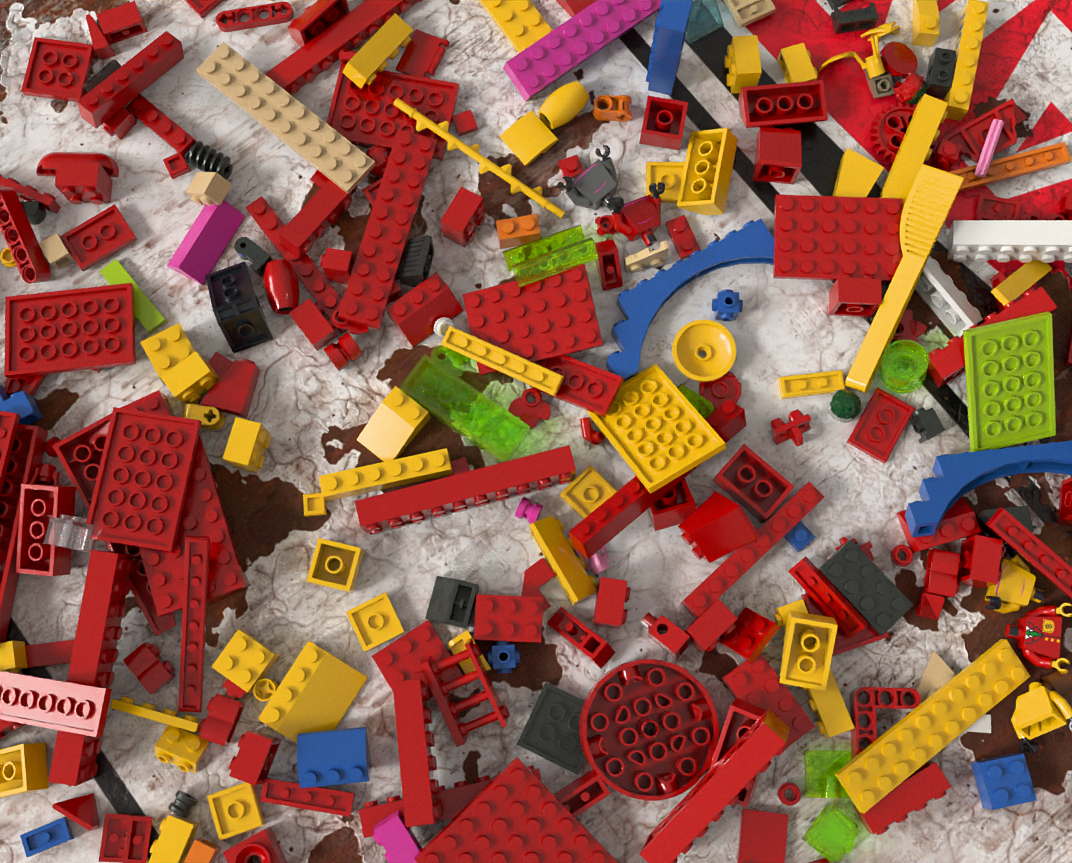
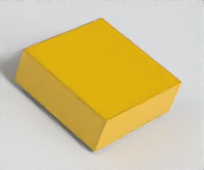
[303,493,327,517]

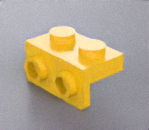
[155,725,209,773]

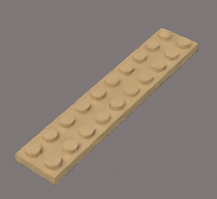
[196,42,376,194]

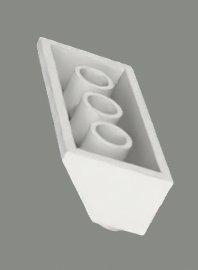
[915,256,983,337]

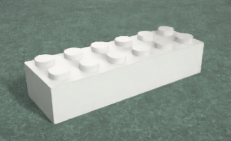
[948,220,1072,263]

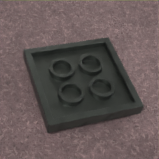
[517,682,586,775]

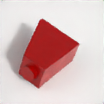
[201,359,260,418]

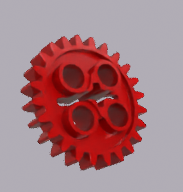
[870,102,938,164]

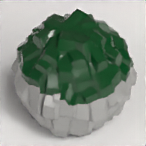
[827,389,863,423]

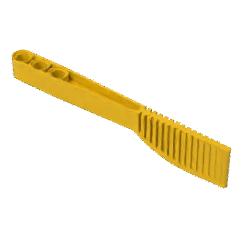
[845,164,964,394]

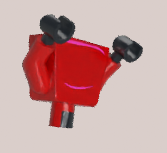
[607,182,665,247]

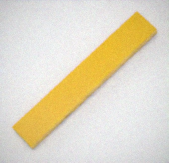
[441,325,564,396]

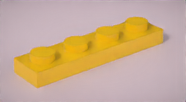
[110,696,201,732]

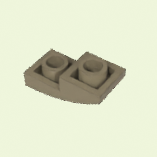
[863,56,894,99]

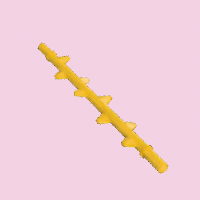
[393,98,566,219]

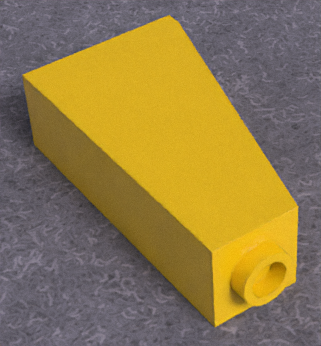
[833,148,884,197]

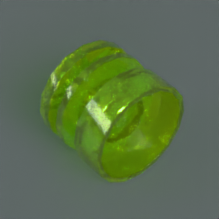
[880,339,929,394]

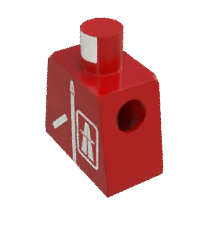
[641,612,691,660]

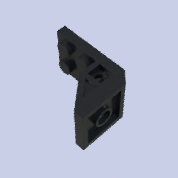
[205,261,273,354]

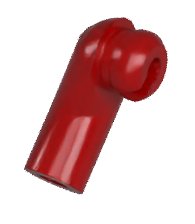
[580,417,605,445]

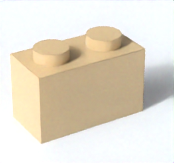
[185,172,232,206]

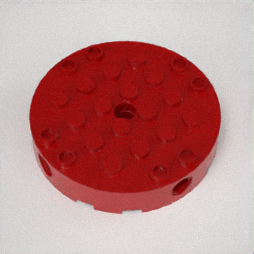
[579,659,719,801]

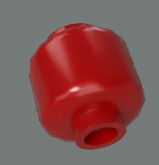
[366,145,390,177]

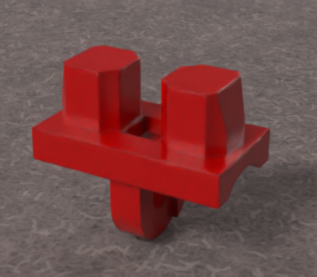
[771,409,811,447]

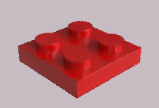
[720,607,779,664]

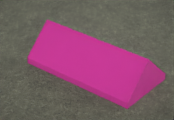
[167,200,245,285]

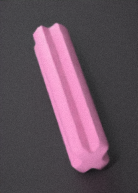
[974,119,1004,178]

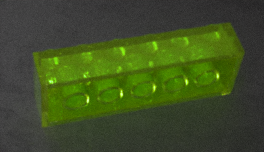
[399,354,530,463]

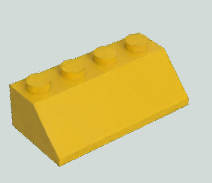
[677,128,738,215]
[529,515,598,607]

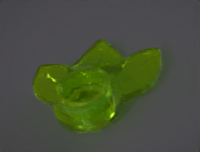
[431,345,470,376]

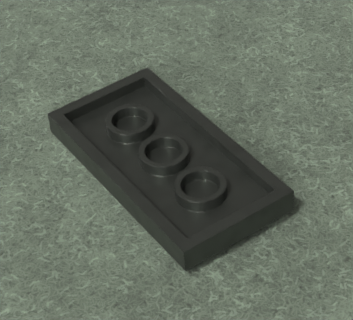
[819,539,913,636]

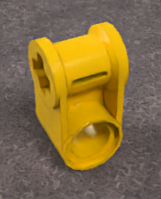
[182,403,226,430]

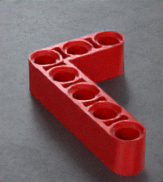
[0,187,51,284]
[850,687,921,760]

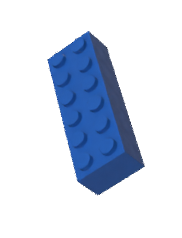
[646,0,693,96]

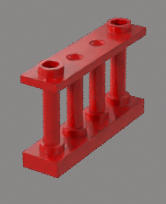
[419,638,510,747]

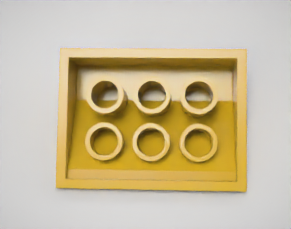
[258,641,368,743]

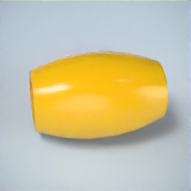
[538,81,589,129]

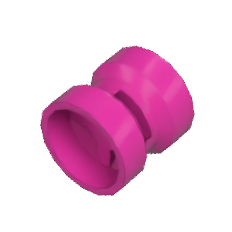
[515,497,543,524]

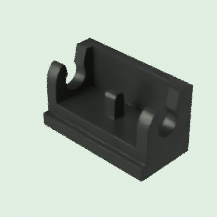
[830,3,879,34]

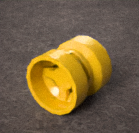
[253,679,279,701]

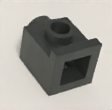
[911,407,945,443]

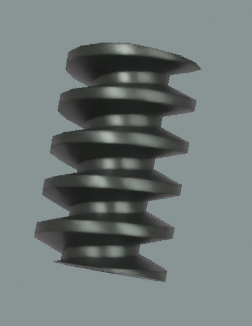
[186,141,233,180]

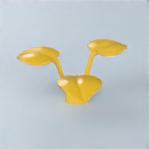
[819,22,900,78]

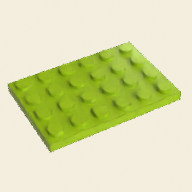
[963,311,1056,452]

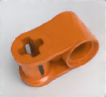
[593,95,632,122]

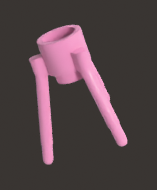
[574,545,610,575]

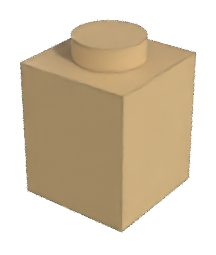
[39,233,75,271]

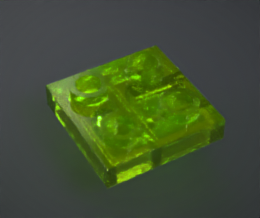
[804,750,851,799]

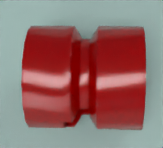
[323,332,364,371]

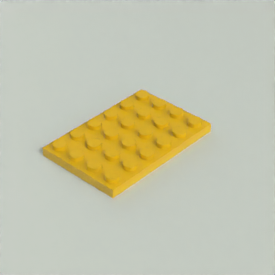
[585,364,726,494]

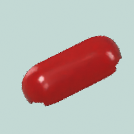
[36,152,119,177]

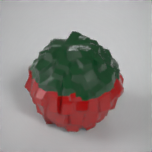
[893,72,927,104]

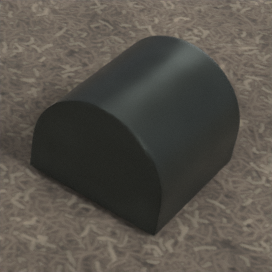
[21,201,46,225]

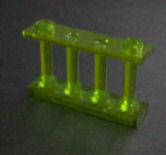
[503,224,599,287]

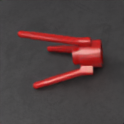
[29,464,60,485]

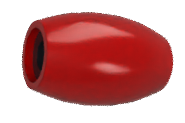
[264,259,300,315]

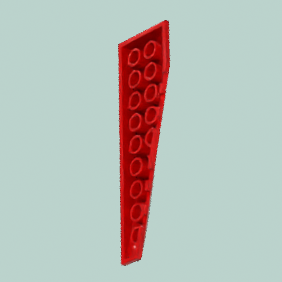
[52,413,177,636]

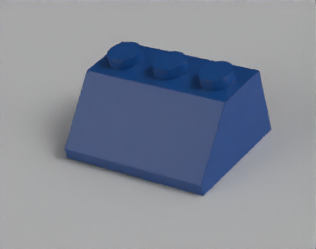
[297,727,371,788]

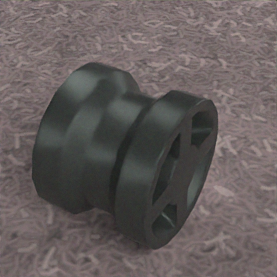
[168,790,198,818]

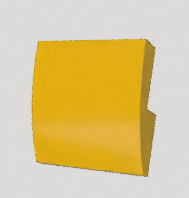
[499,111,559,167]

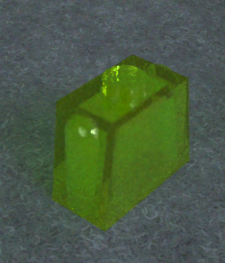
[801,802,860,862]

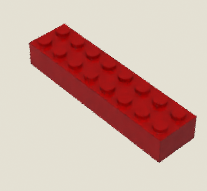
[639,709,790,863]

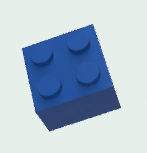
[971,753,1037,810]

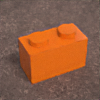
[496,214,541,249]

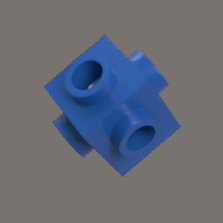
[712,289,743,321]
[488,641,520,674]

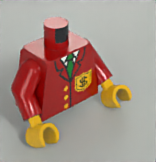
[1005,603,1072,674]

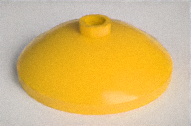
[672,319,736,382]

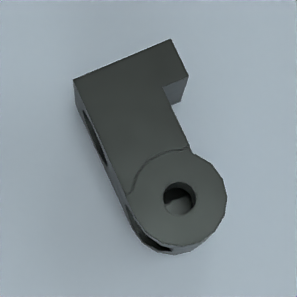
[234,237,273,277]

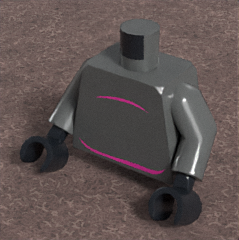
[557,145,618,211]

